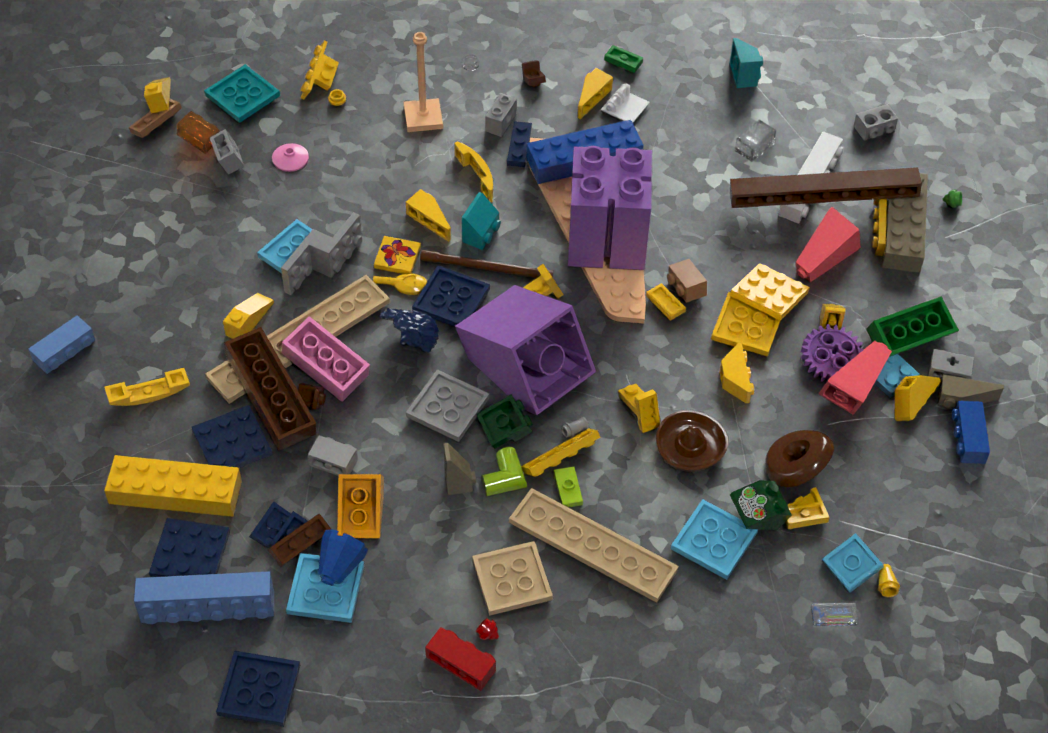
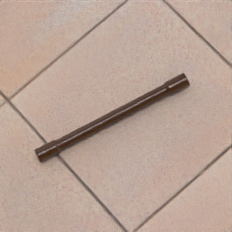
[420,249,554,279]

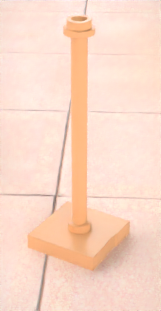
[403,32,443,132]

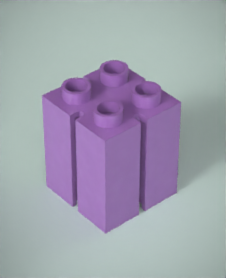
[568,146,652,270]

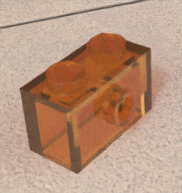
[177,111,220,154]

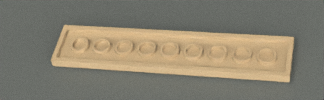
[205,275,390,404]

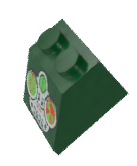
[730,480,792,530]

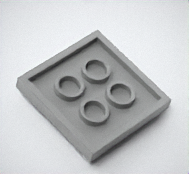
[406,370,489,442]

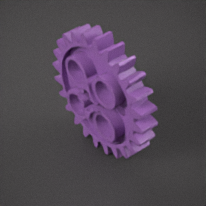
[800,324,864,382]

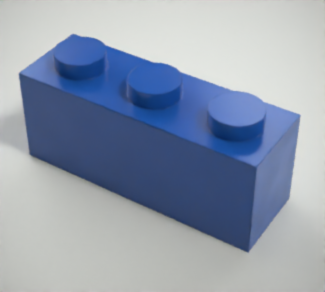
[952,401,990,464]

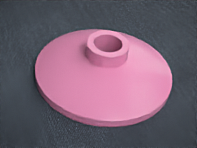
[272,143,309,172]

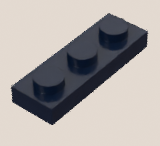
[507,121,532,167]

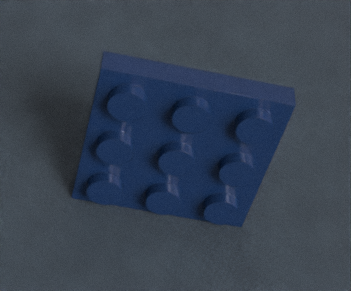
[412,265,490,327]
[192,405,273,468]
[149,518,230,577]
[216,651,301,727]

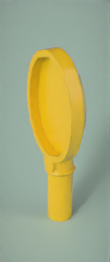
[373,273,427,295]

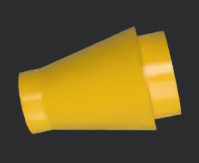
[878,564,900,597]

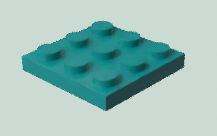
[204,64,280,123]

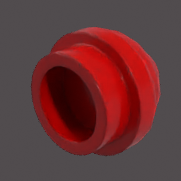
[476,618,499,640]

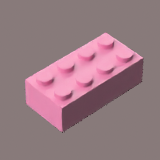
[281,316,370,402]

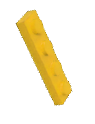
[872,199,887,256]
[521,428,601,477]

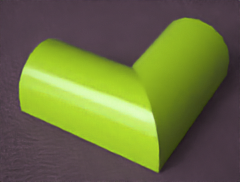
[481,447,527,496]

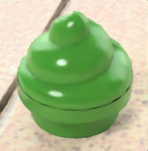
[942,189,962,208]

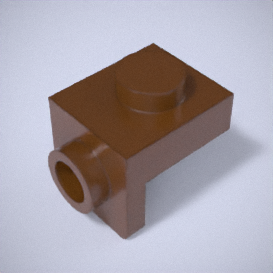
[522,60,546,87]
[298,383,326,410]

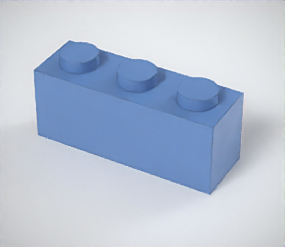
[29,315,95,374]

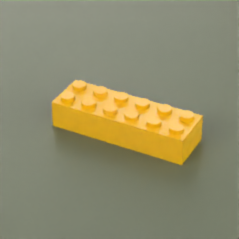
[104,455,242,517]

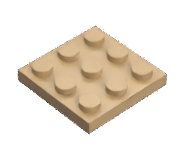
[472,541,553,616]

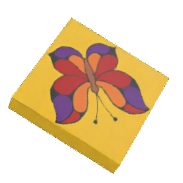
[374,236,421,274]

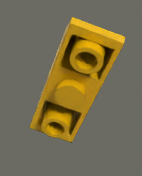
[719,343,754,403]
[895,375,941,421]

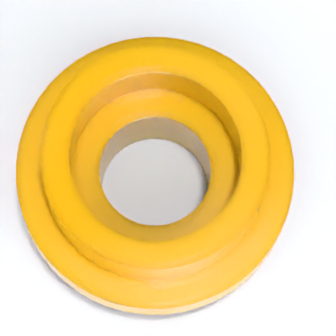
[328,89,346,106]

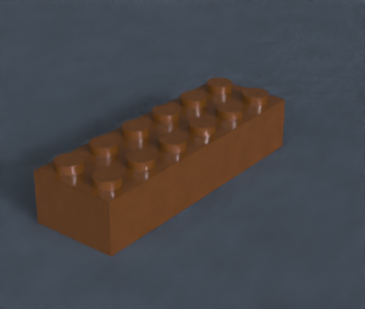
[224,327,316,451]

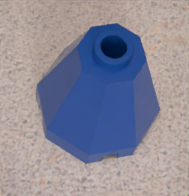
[318,529,368,586]

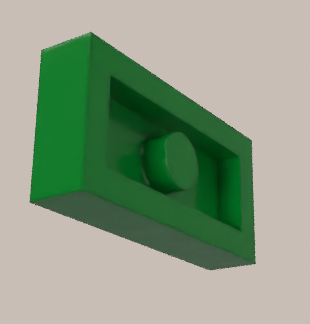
[604,45,643,73]

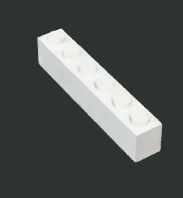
[778,132,844,224]

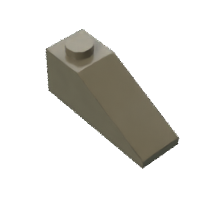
[938,375,1004,408]
[444,443,476,495]

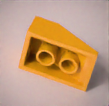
[337,474,384,538]

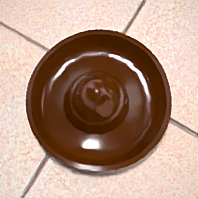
[656,410,729,472]
[765,430,834,487]

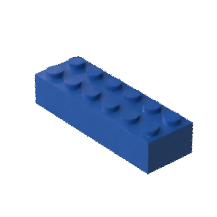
[526,120,644,184]

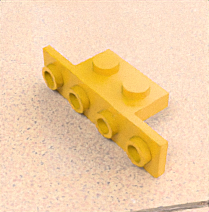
[300,40,339,100]

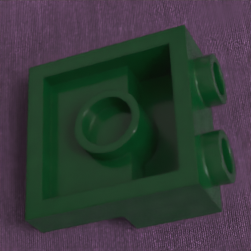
[476,394,533,449]

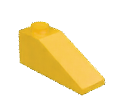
[578,68,613,119]
[144,77,171,114]
[406,189,451,242]
[223,293,274,339]

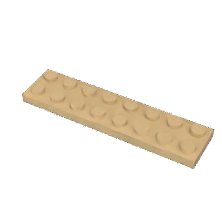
[509,488,679,603]

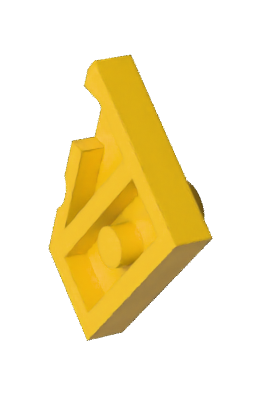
[785,487,829,529]

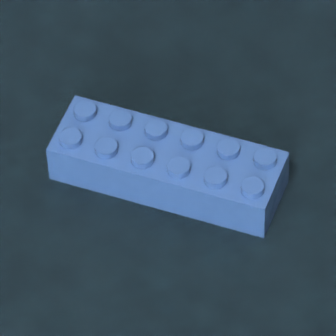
[134,571,274,624]

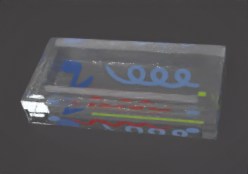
[811,603,858,626]

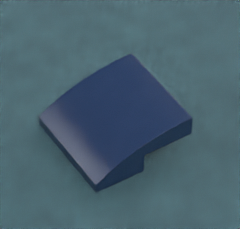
[249,502,307,549]

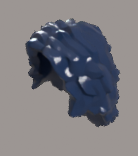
[380,308,439,353]

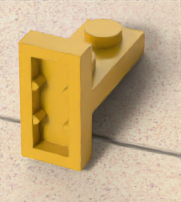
[523,264,564,299]
[618,384,660,433]

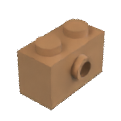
[667,259,707,303]

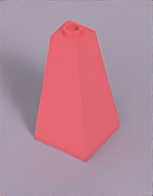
[796,207,861,283]
[819,341,892,415]

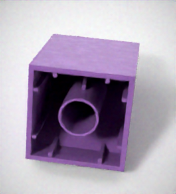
[455,285,596,415]

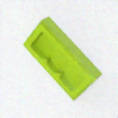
[554,467,583,507]

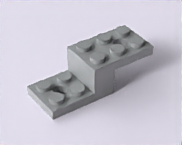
[281,212,363,295]

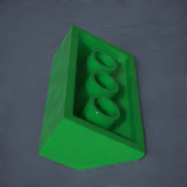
[866,296,959,357]

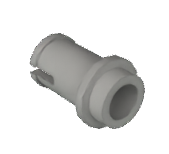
[561,417,589,438]

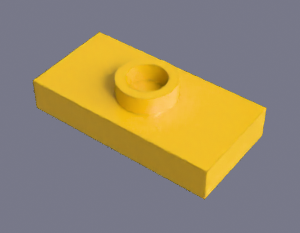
[646,283,686,321]

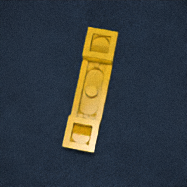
[454,141,493,202]
[104,368,190,406]

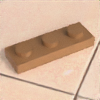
[129,99,182,138]

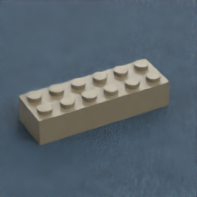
[882,173,928,273]

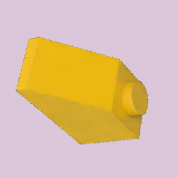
[820,304,845,330]

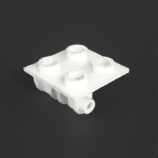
[601,83,650,123]

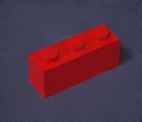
[425,627,496,691]

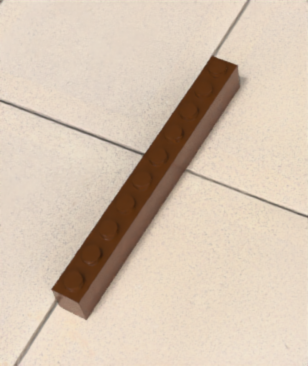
[730,167,922,208]

